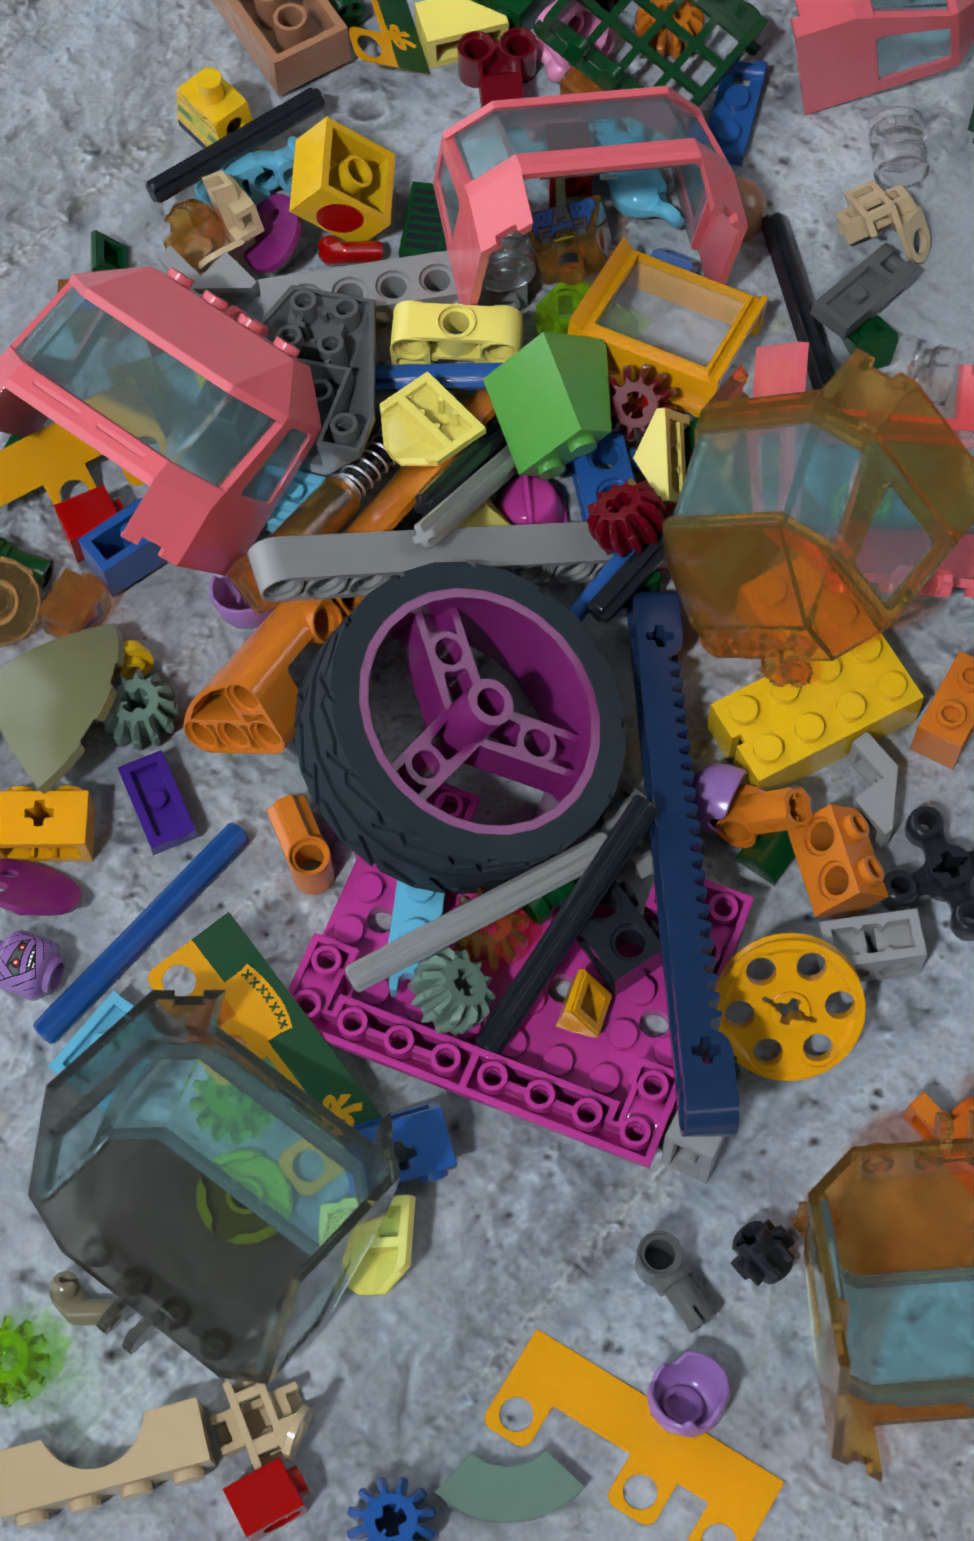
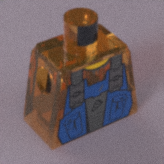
[524,195,611,285]

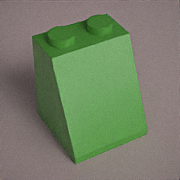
[483,332,612,480]

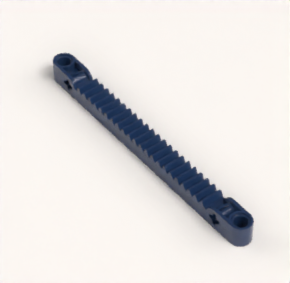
[627,591,739,1137]

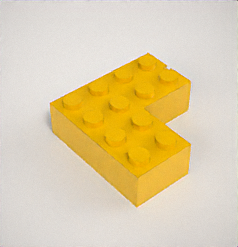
[707,563,924,792]

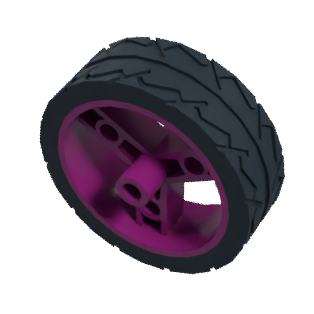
[294,562,626,894]

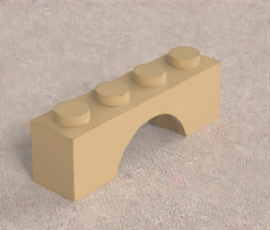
[0,1397,216,1529]

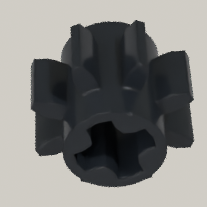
[731,1220,795,1286]

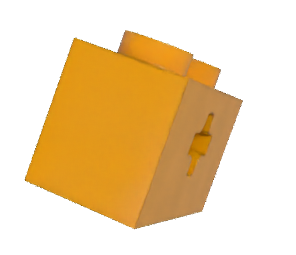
[0,785,96,862]

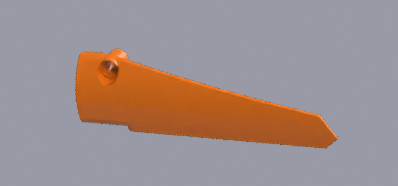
[183,390,496,754]

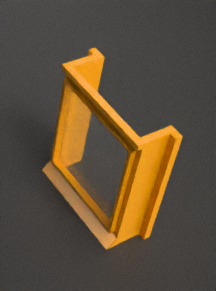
[567,236,769,422]

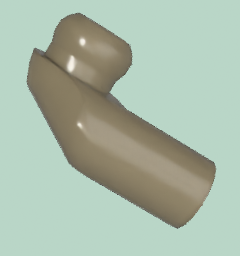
[49,1271,119,1326]

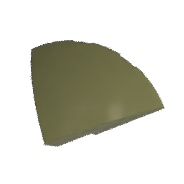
[0,623,125,794]

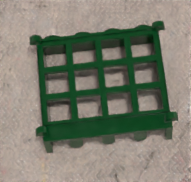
[533,0,768,107]

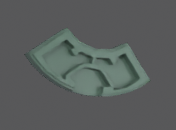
[435,1450,585,1523]

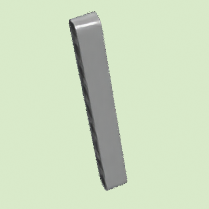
[247,522,615,602]

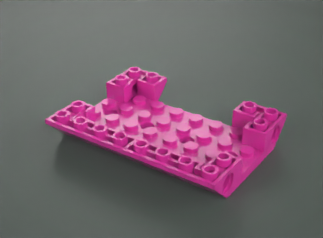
[288,773,754,1169]

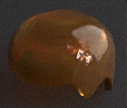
[163,199,225,270]

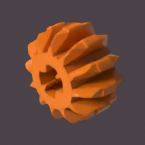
[635,0,705,61]

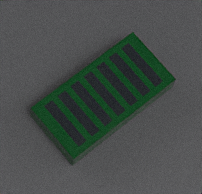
[399,181,455,258]

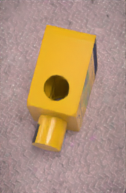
[176,67,261,150]

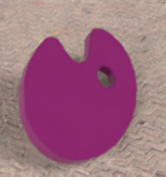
[243,194,302,273]
[0,859,82,916]

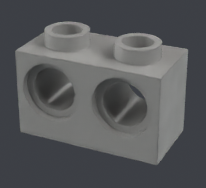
[815,908,927,982]

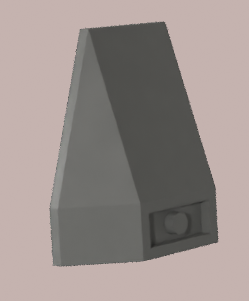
[189,285,376,475]

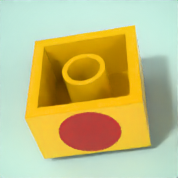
[289,116,395,241]

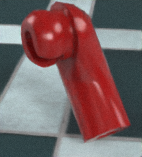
[317,235,383,267]

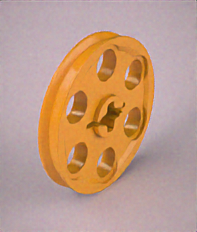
[715,933,866,1081]

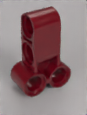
[457,27,537,108]

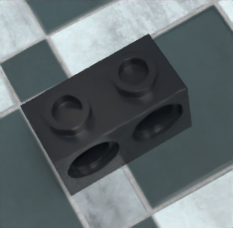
[559,880,662,996]

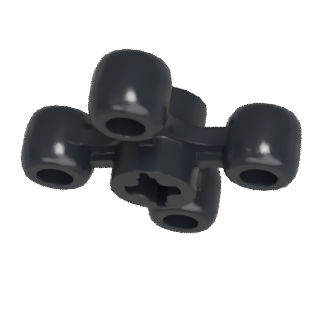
[880,806,974,942]

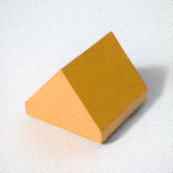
[555,969,612,1038]

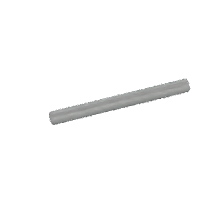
[411,445,518,549]
[345,833,607,992]

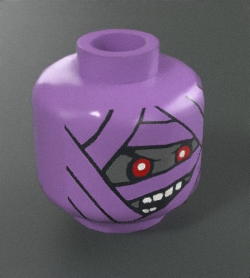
[0,930,66,1001]

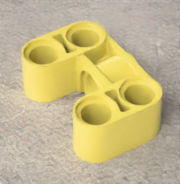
[390,300,523,365]

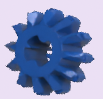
[347,1477,437,1541]

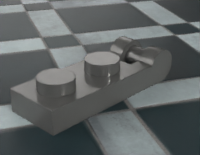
[810,243,922,340]

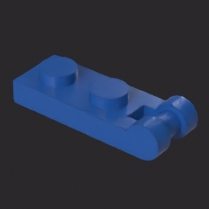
[708,54,768,167]

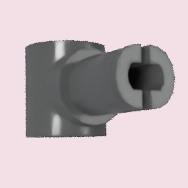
[635,1231,717,1333]

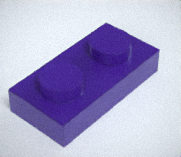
[117,750,198,855]

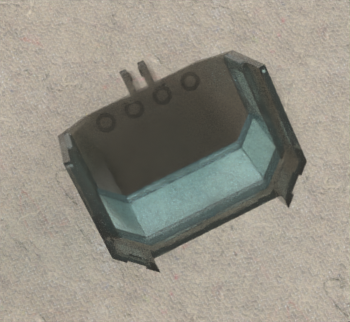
[28,990,401,1385]

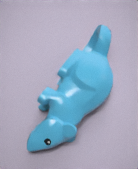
[194,136,298,211]
[593,137,685,229]

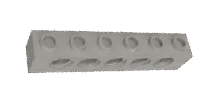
[258,240,528,334]

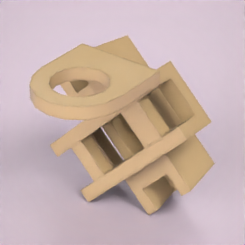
[197,171,265,272]
[835,180,930,263]
[209,1368,314,1470]

